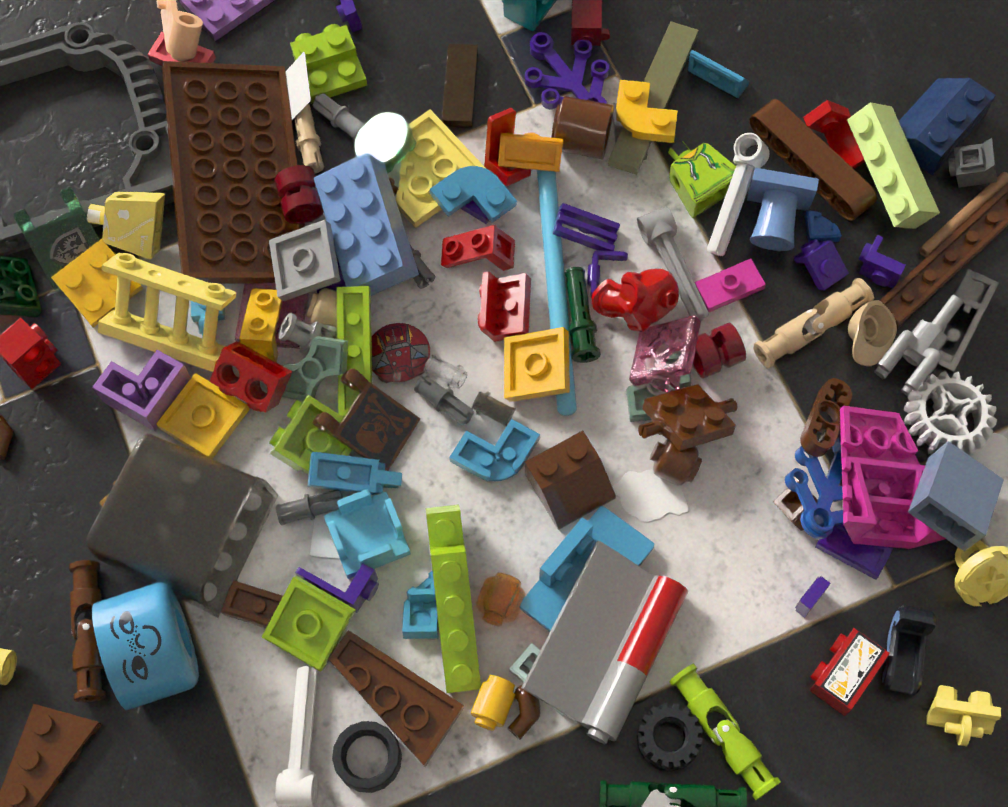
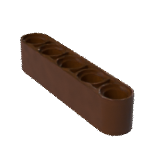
[749,99,877,221]

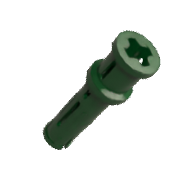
[565,267,601,363]

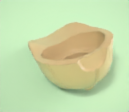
[848,300,897,366]

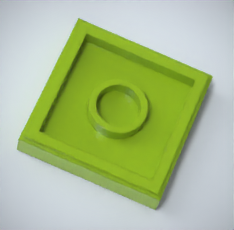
[262,575,356,672]

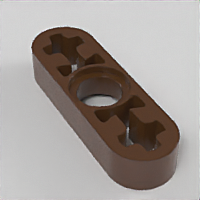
[800,378,852,457]

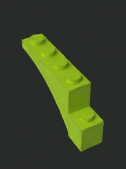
[425,504,481,693]

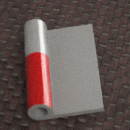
[521,541,688,744]

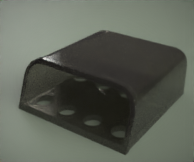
[86,434,278,618]

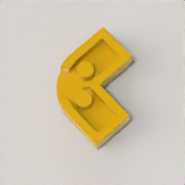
[616,80,678,143]

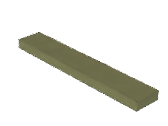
[608,22,699,175]

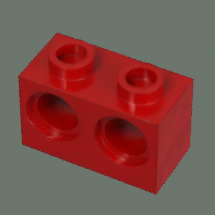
[0,318,61,389]
[209,341,292,413]

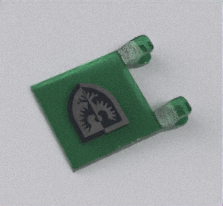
[13,187,100,290]

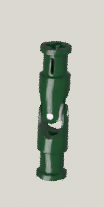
[599,780,747,807]

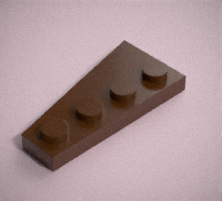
[328,630,464,767]

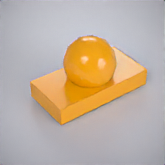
[498,132,563,172]

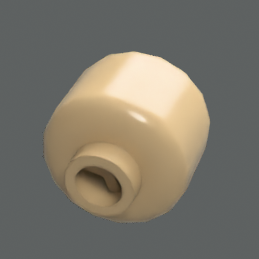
[306,288,337,327]

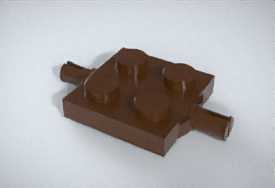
[638,384,738,451]

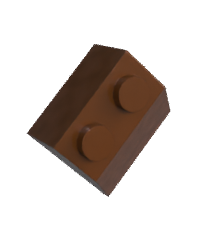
[525,430,616,530]

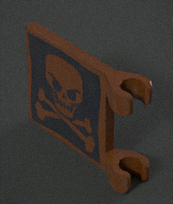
[313,369,421,471]

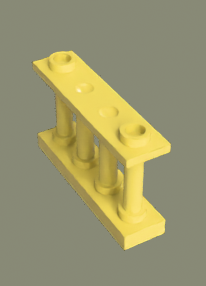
[98,253,236,372]

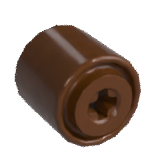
[551,96,614,160]

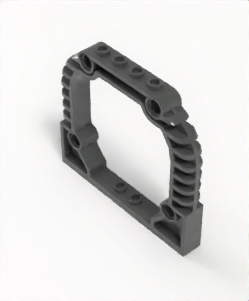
[0,22,174,256]

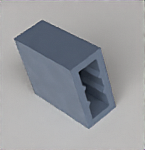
[908,441,1004,552]

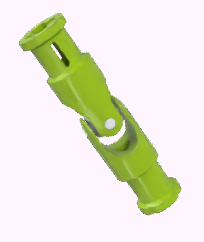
[669,663,781,801]

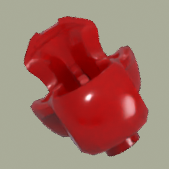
[591,269,679,332]

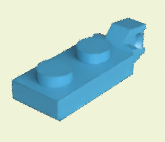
[307,452,402,495]

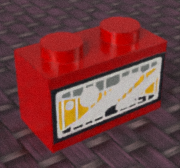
[809,628,890,716]

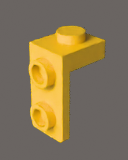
[239,288,282,363]

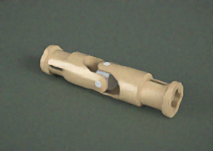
[753,278,874,368]

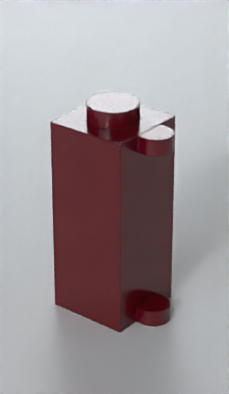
[571,0,610,46]

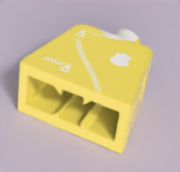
[87,192,165,259]

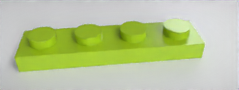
[337,286,372,417]

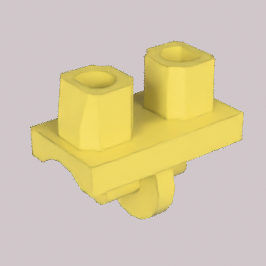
[927,685,1001,747]

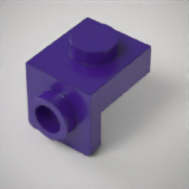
[858,235,906,289]
[793,239,849,290]

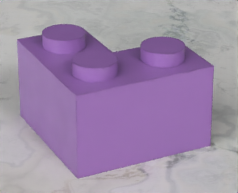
[92,350,191,432]

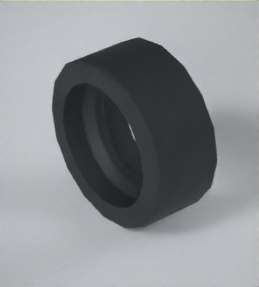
[332,721,402,793]

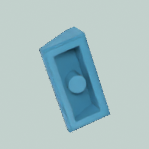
[688,50,749,98]

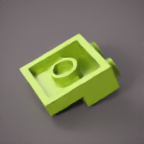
[290,24,367,104]
[269,395,352,475]

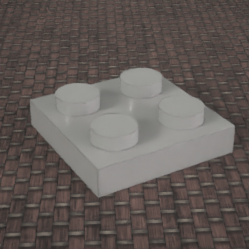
[269,220,340,301]

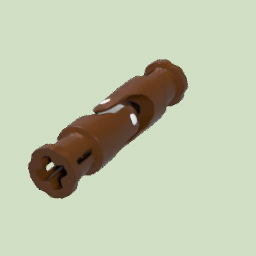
[69,560,106,702]

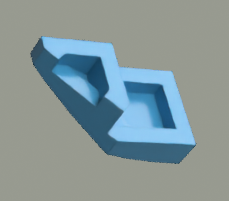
[402,571,438,639]

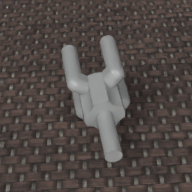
[874,295,963,396]

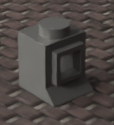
[948,138,997,188]

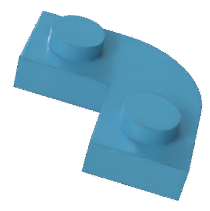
[429,166,517,223]
[449,419,540,482]

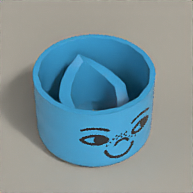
[92,582,199,710]

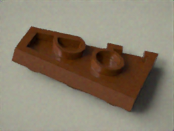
[0,704,102,807]

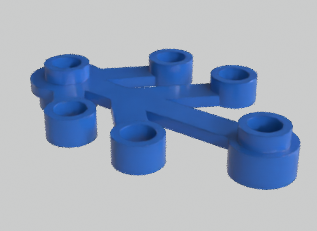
[785,434,843,539]

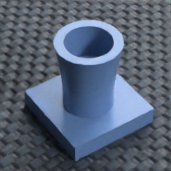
[747,168,819,251]

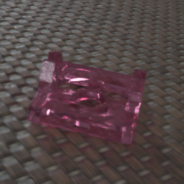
[629,315,701,392]

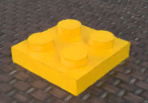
[51,239,143,328]
[504,327,570,402]
[156,373,250,461]

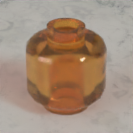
[475,572,526,627]

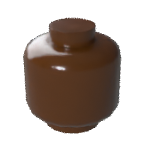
[650,439,702,485]

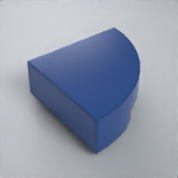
[805,210,841,242]

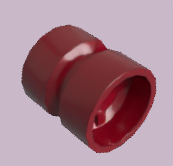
[275,165,324,224]
[686,322,746,378]

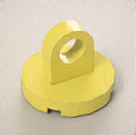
[955,540,1008,607]

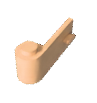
[157,0,203,62]

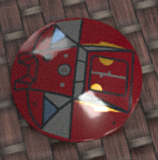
[372,323,430,383]

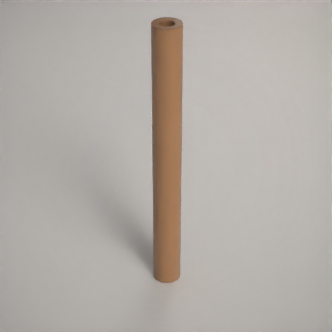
[919,172,1008,257]

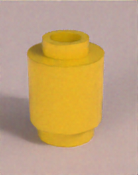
[470,675,515,731]

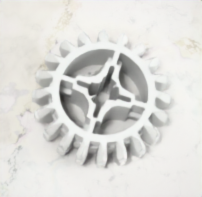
[904,371,997,456]

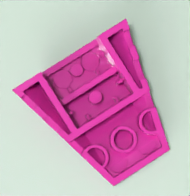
[840,406,946,549]

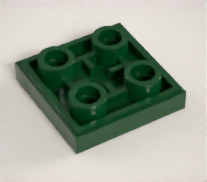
[0,256,42,317]

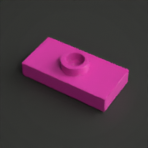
[694,259,766,312]

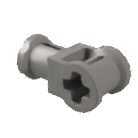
[278,313,337,355]

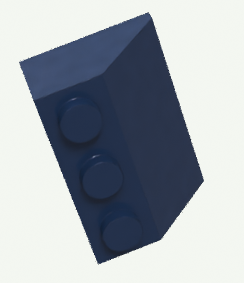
[899,78,996,176]

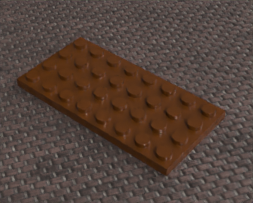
[162,61,305,284]

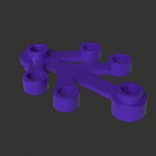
[525,32,609,110]

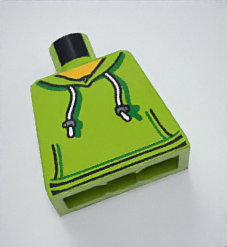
[668,141,736,218]

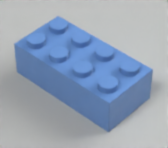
[314,152,419,296]

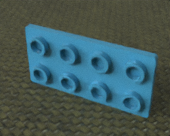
[519,506,654,632]

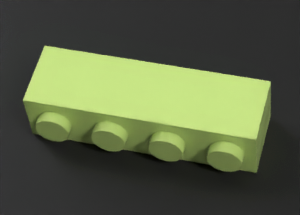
[847,102,940,229]

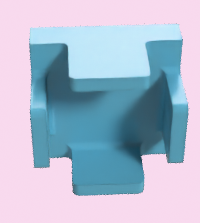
[323,489,411,579]

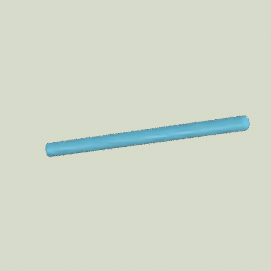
[537,170,577,416]

